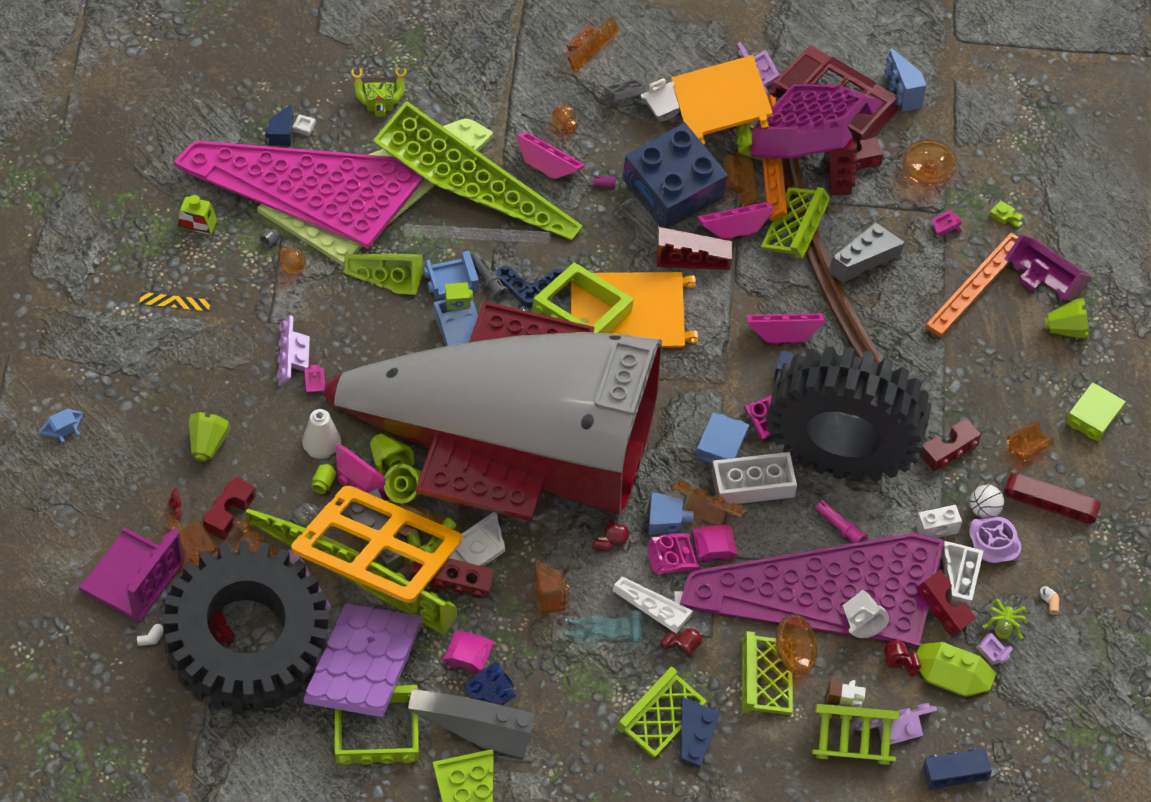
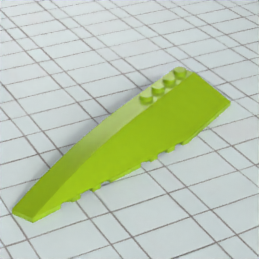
[373,101,583,241]
[246,509,457,636]

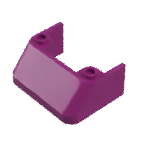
[1004,234,1092,302]

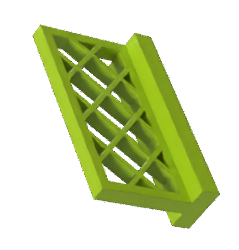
[761,187,830,259]
[742,631,793,715]
[616,666,707,758]

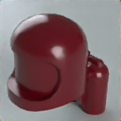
[591,519,629,552]
[660,628,702,658]
[884,640,921,677]

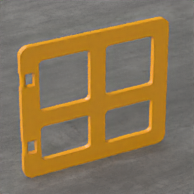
[291,486,463,603]

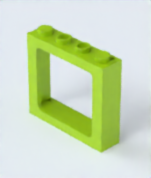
[532,262,634,333]

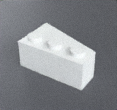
[941,541,983,609]

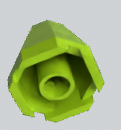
[1044,298,1089,338]
[189,412,230,462]
[370,434,415,477]

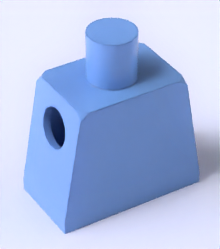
[649,492,694,535]

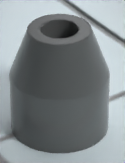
[259,229,279,248]

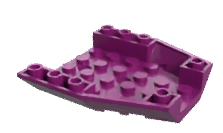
[750,84,882,159]

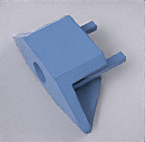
[39,409,83,443]

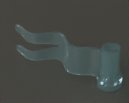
[564,610,644,642]

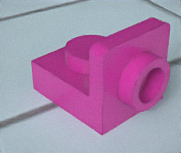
[931,209,962,236]
[304,365,325,393]

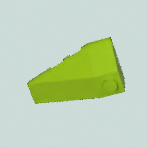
[344,254,423,294]

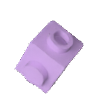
[976,633,1013,665]

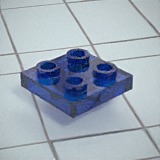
[463,661,517,706]

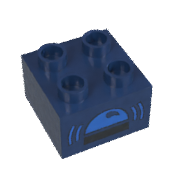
[622,122,728,229]

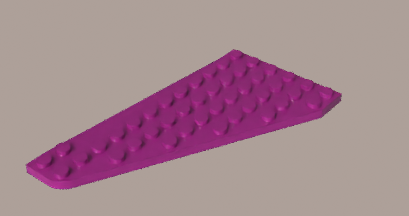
[680,533,944,648]

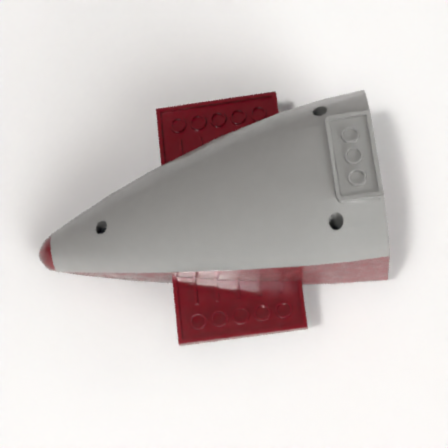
[324,301,662,521]

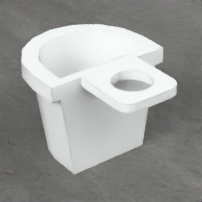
[641,78,679,122]
[843,590,889,638]

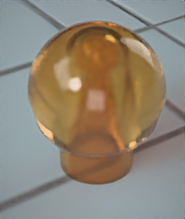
[551,105,579,134]
[278,247,306,274]

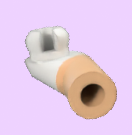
[1039,586,1059,615]

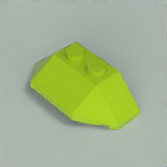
[917,642,996,697]

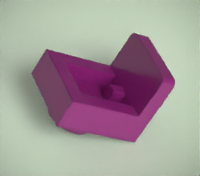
[1019,258,1050,292]

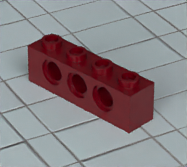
[829,138,857,195]
[409,558,494,598]

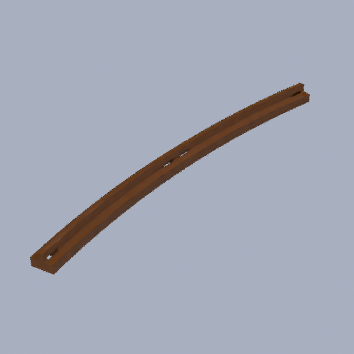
[782,157,883,364]

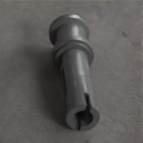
[471,252,509,300]

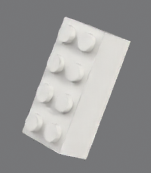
[711,452,797,506]

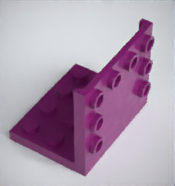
[78,527,184,623]

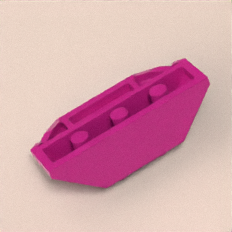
[516,132,585,179]
[697,202,773,240]
[747,313,824,345]
[336,443,391,500]

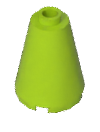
[384,464,422,504]

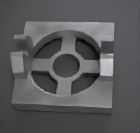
[604,79,649,108]

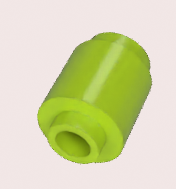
[311,464,336,494]

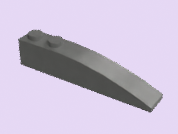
[407,689,535,759]

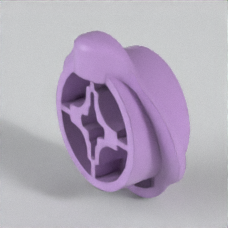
[969,517,1021,563]

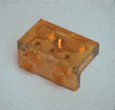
[1007,420,1054,461]

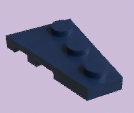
[680,697,721,768]

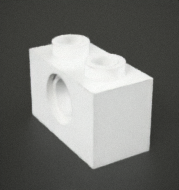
[915,505,962,538]

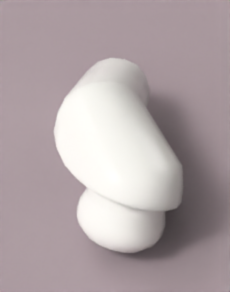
[137,624,164,646]

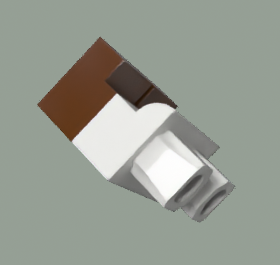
[825,677,866,708]

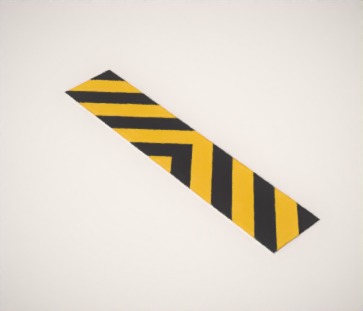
[139,292,211,311]

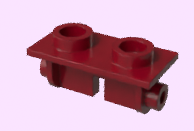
[208,610,235,646]

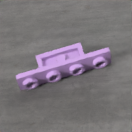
[737,42,780,97]
[277,315,309,387]
[855,703,937,744]

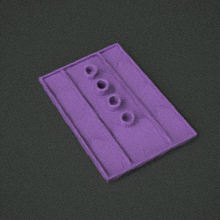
[304,603,423,717]

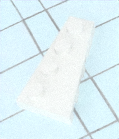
[612,577,693,633]

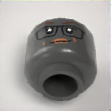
[291,503,320,528]

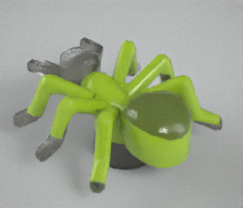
[981,592,1031,641]

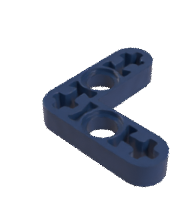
[497,266,564,308]

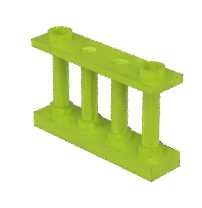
[812,704,900,765]

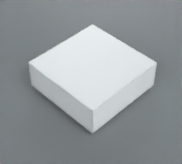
[292,114,316,136]

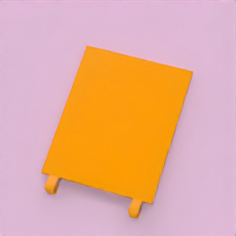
[671,55,773,145]
[571,272,698,348]

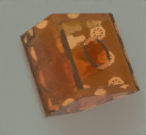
[534,560,570,615]

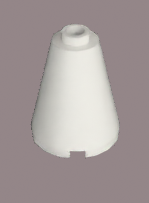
[302,409,341,459]

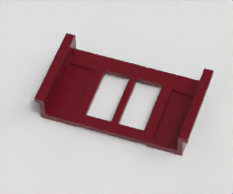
[769,45,899,147]

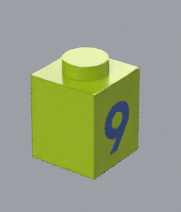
[445,282,473,311]

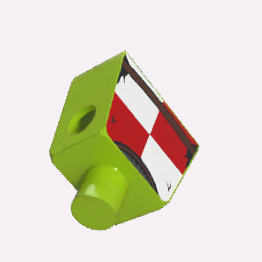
[178,195,217,235]

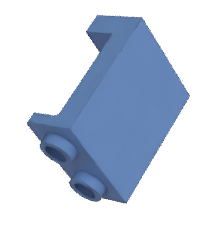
[423,251,479,300]
[696,412,749,464]

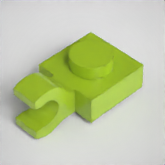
[989,201,1024,228]

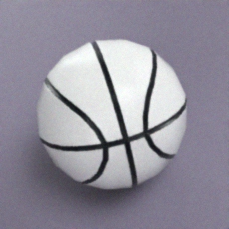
[970,485,1004,518]

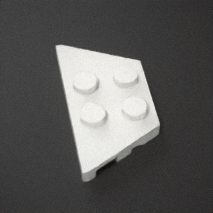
[449,512,505,567]

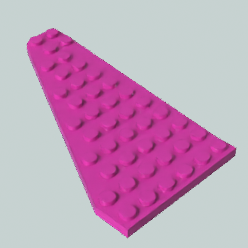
[174,141,425,249]

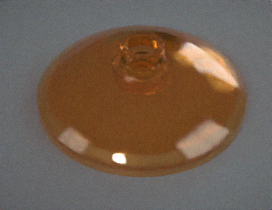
[903,140,957,185]
[775,614,817,675]

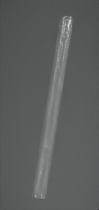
[404,224,551,243]

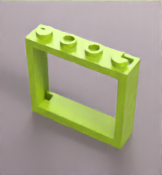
[335,685,419,765]

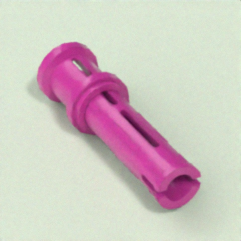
[815,500,868,543]

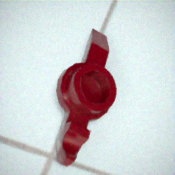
[168,487,182,520]

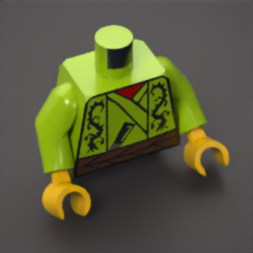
[351,67,407,117]

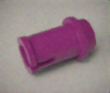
[593,175,616,190]

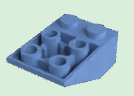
[884,49,926,112]
[434,299,478,346]

